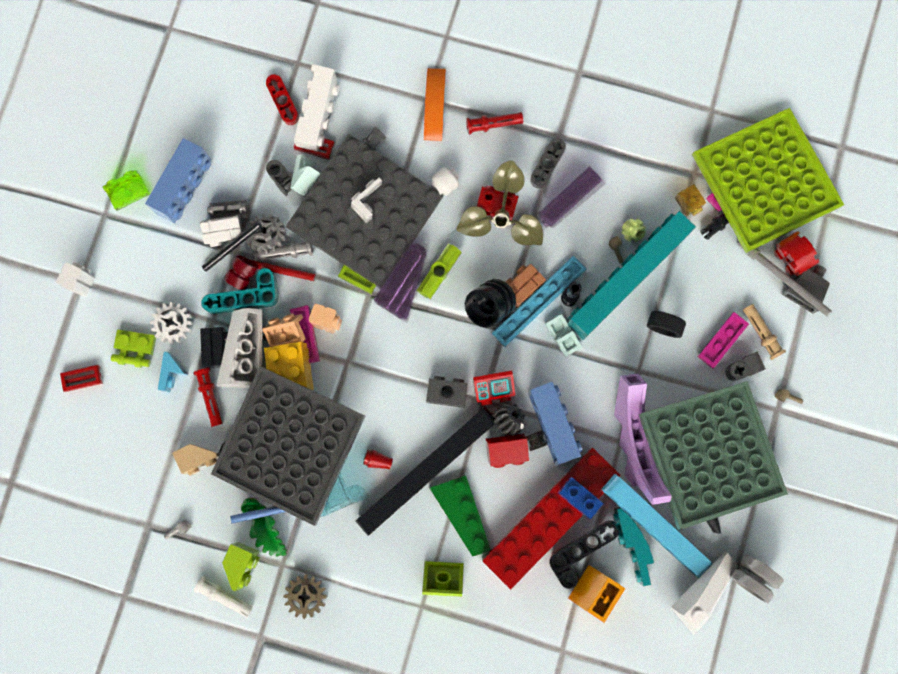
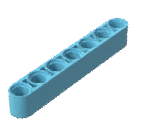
[602,474,712,578]

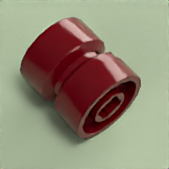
[224,255,259,290]

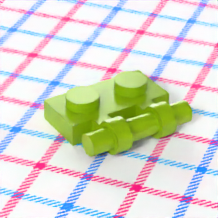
[111,329,156,368]

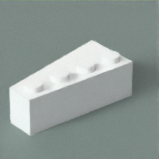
[294,64,340,152]
[217,308,262,388]

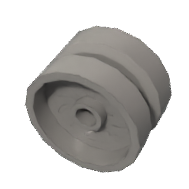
[730,554,784,604]

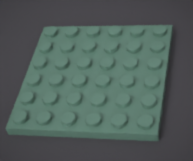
[639,381,788,530]

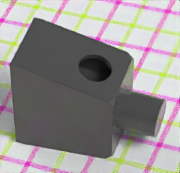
[782,265,830,314]

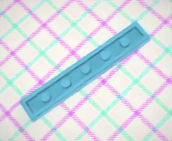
[492,255,587,347]

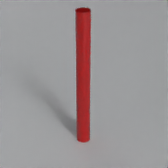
[252,260,316,281]

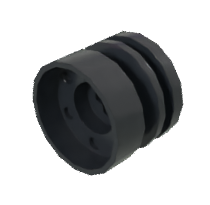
[464,279,516,328]

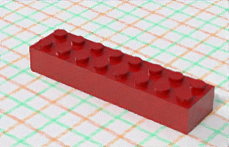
[482,447,621,590]

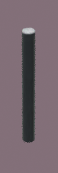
[202,221,262,272]

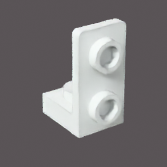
[351,177,382,223]

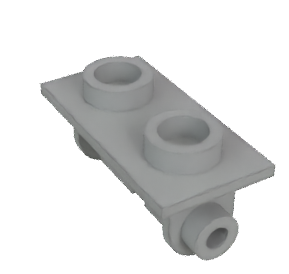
[207,200,248,219]

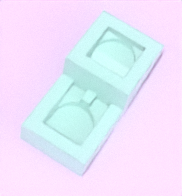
[544,314,582,357]

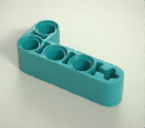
[201,268,279,314]

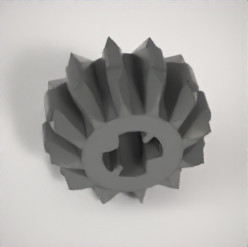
[493,402,527,436]

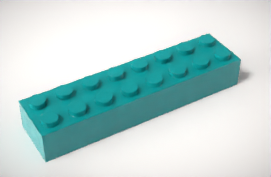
[568,211,696,340]

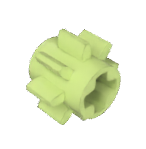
[621,218,646,242]

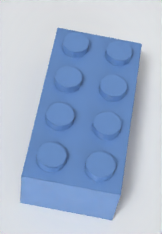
[145,138,211,224]
[528,382,583,466]

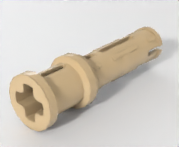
[743,304,786,360]

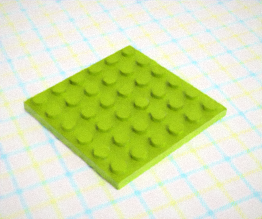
[692,108,844,253]

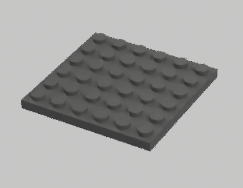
[286,134,444,289]
[211,366,366,526]

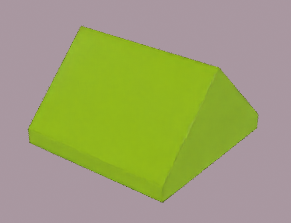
[422,561,464,597]

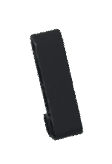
[549,520,619,589]

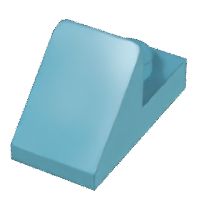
[158,352,188,392]

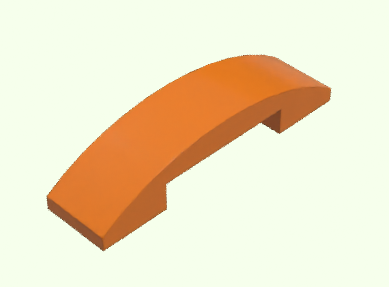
[424,68,446,141]

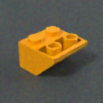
[568,565,626,623]

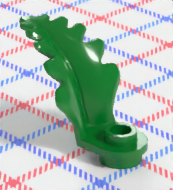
[241,498,287,557]

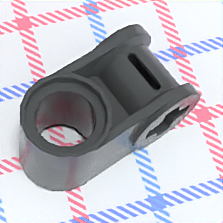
[266,160,293,197]
[725,351,766,381]

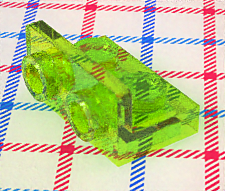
[102,170,150,211]

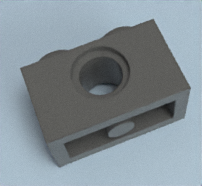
[426,376,468,408]

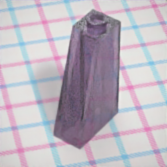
[539,166,606,228]
[374,243,427,323]

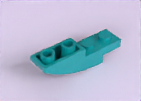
[612,508,654,586]

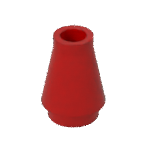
[363,449,393,470]

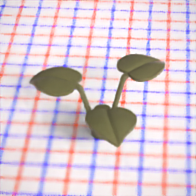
[456,160,543,245]

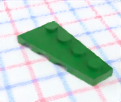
[429,475,491,557]

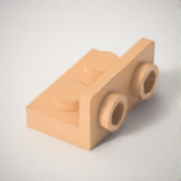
[262,313,306,347]

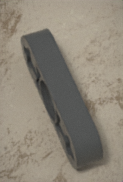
[530,138,566,188]

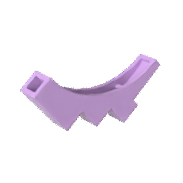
[614,374,672,505]

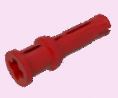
[466,112,523,135]
[193,368,223,427]

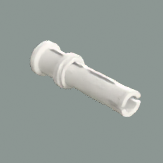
[194,576,253,618]

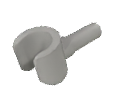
[164,520,192,540]

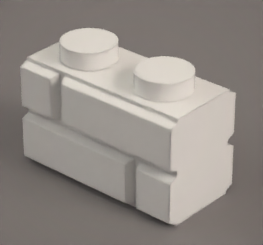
[200,215,244,247]
[56,262,95,296]

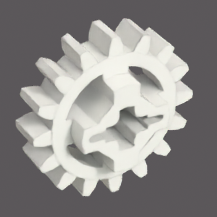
[150,302,193,344]

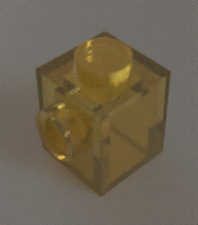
[675,184,706,217]

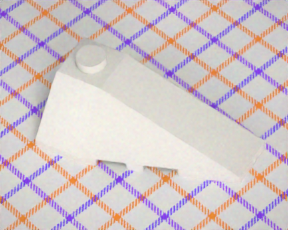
[671,552,737,635]

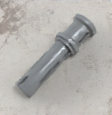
[254,241,313,261]

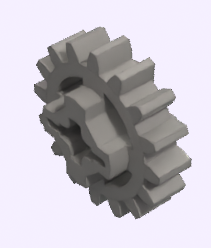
[245,214,286,254]

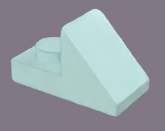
[290,154,321,197]

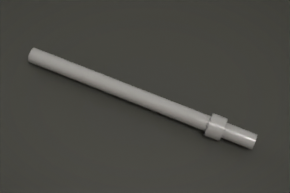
[737,241,832,317]

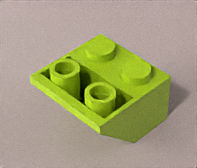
[222,542,260,592]

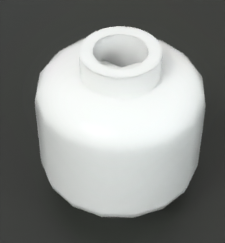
[431,168,459,196]

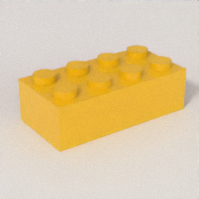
[264,342,314,391]

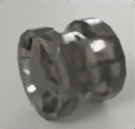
[526,430,548,451]

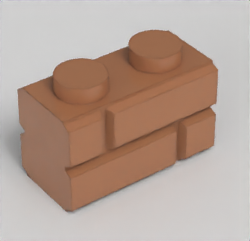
[506,264,546,308]

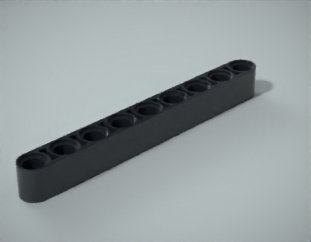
[355,406,496,536]

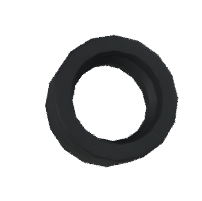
[646,311,686,338]

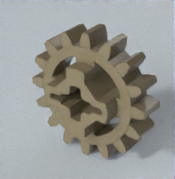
[283,574,327,619]

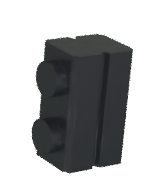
[200,327,228,369]

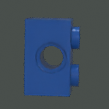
[557,477,604,519]

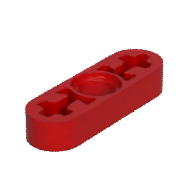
[266,74,299,125]

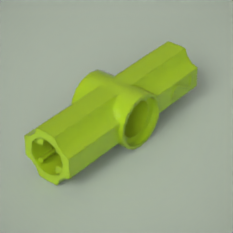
[417,243,462,300]

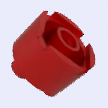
[774,231,819,276]

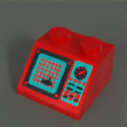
[473,370,515,406]

